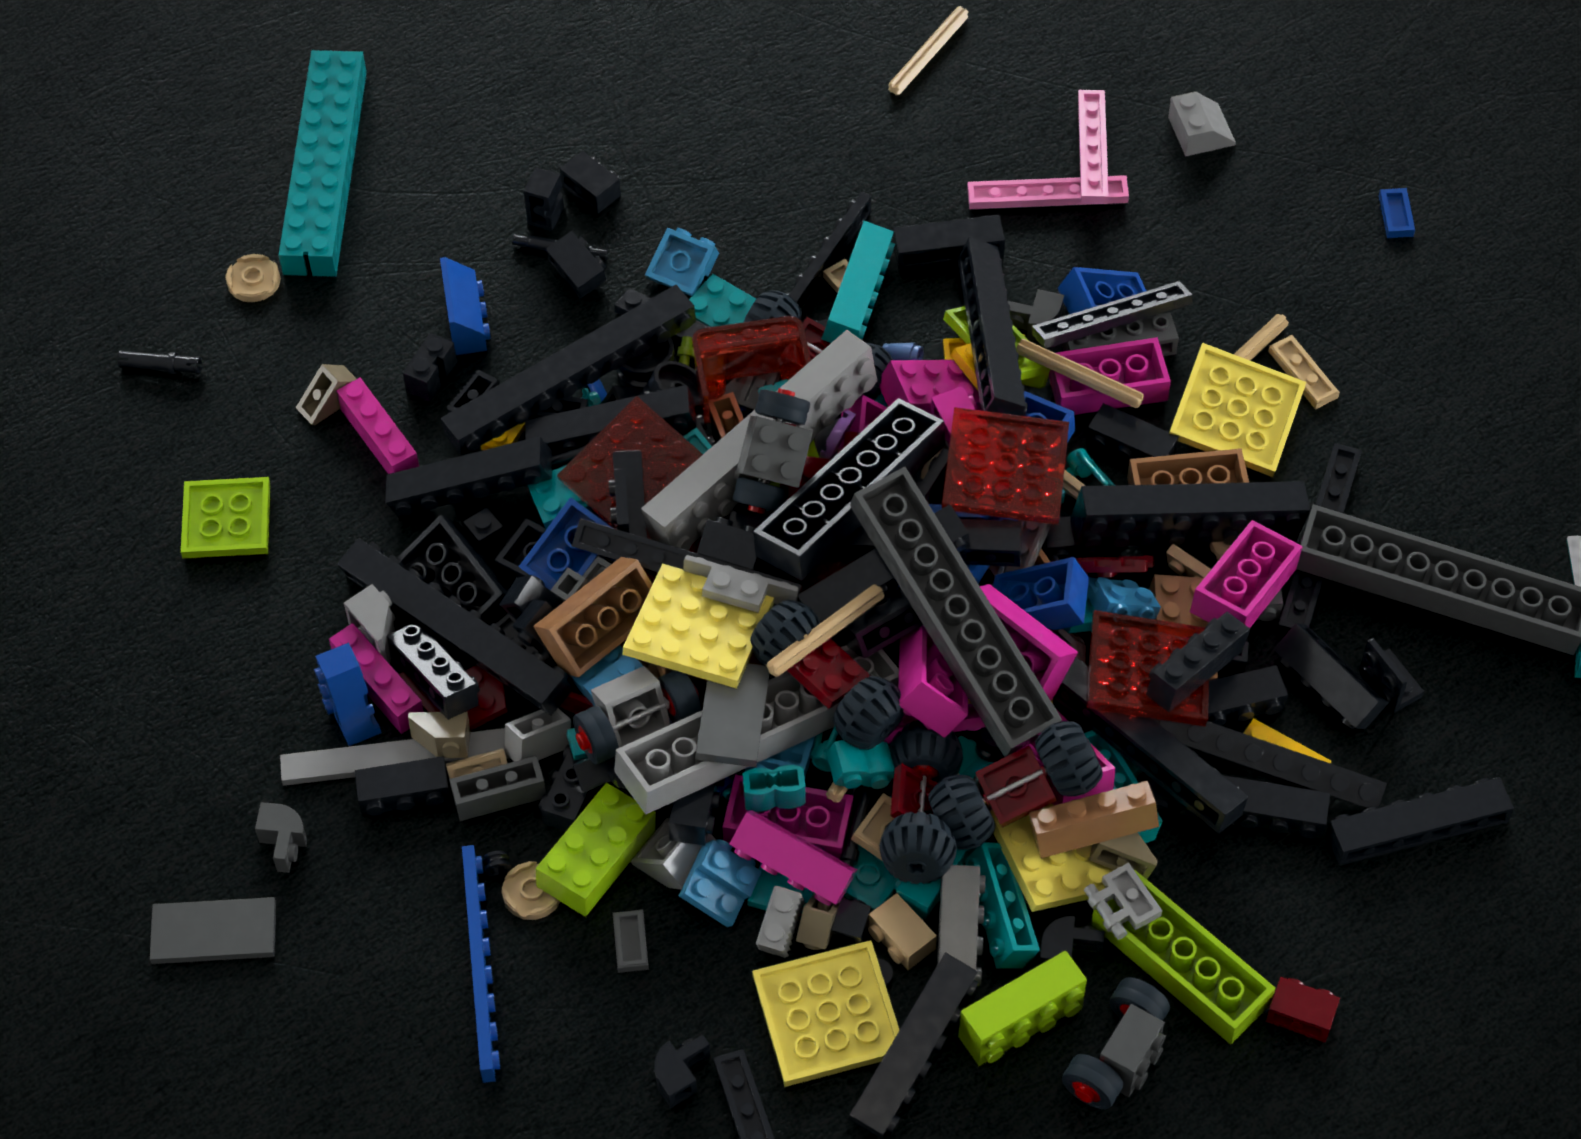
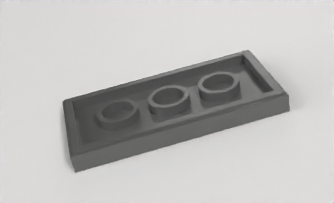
[695,664,770,767]
[150,897,276,964]

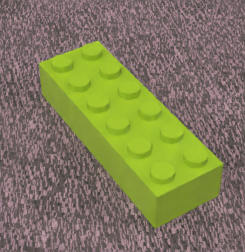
[1091,870,1276,1044]

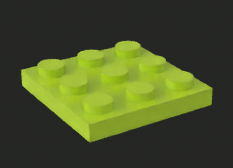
[181,477,270,558]

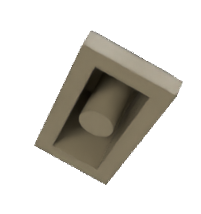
[296,364,356,425]
[408,711,471,758]
[1089,833,1157,879]
[796,893,846,950]

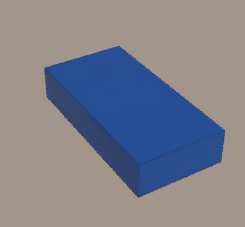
[1379,188,1415,238]

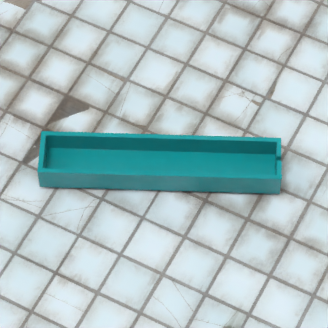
[279,50,367,276]

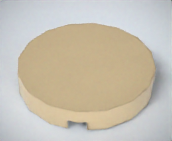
[226,254,281,302]
[502,861,560,920]

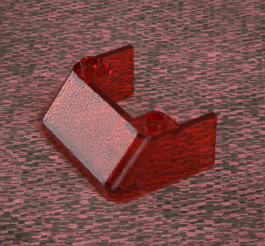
[692,316,811,423]

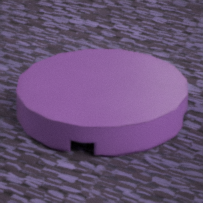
[819,410,857,459]

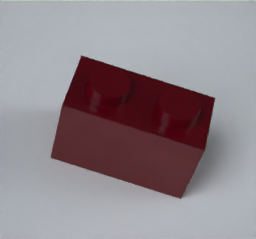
[1266,977,1340,1043]

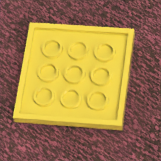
[1169,343,1306,477]
[622,564,774,689]
[990,803,1113,912]
[752,940,899,1087]

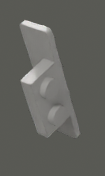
[683,555,798,613]

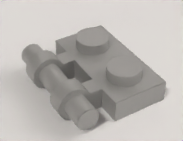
[1084,863,1162,940]

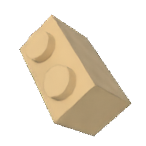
[868,893,937,970]

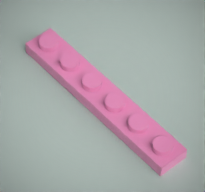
[1078,90,1108,204]
[967,176,1129,209]

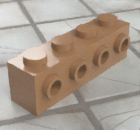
[1029,781,1159,858]

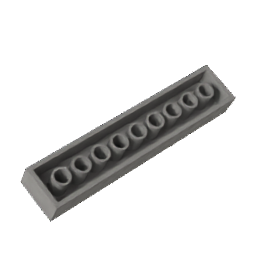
[641,330,877,551]
[614,645,899,814]

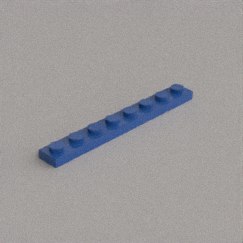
[462,845,500,1083]

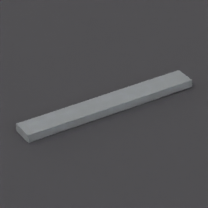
[280,728,510,786]

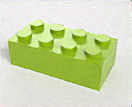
[536,782,656,917]
[959,950,1087,1066]

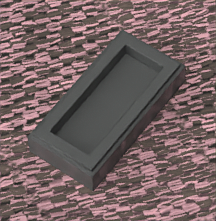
[613,910,649,973]

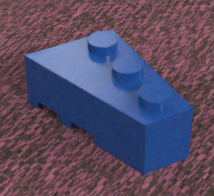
[314,643,381,746]

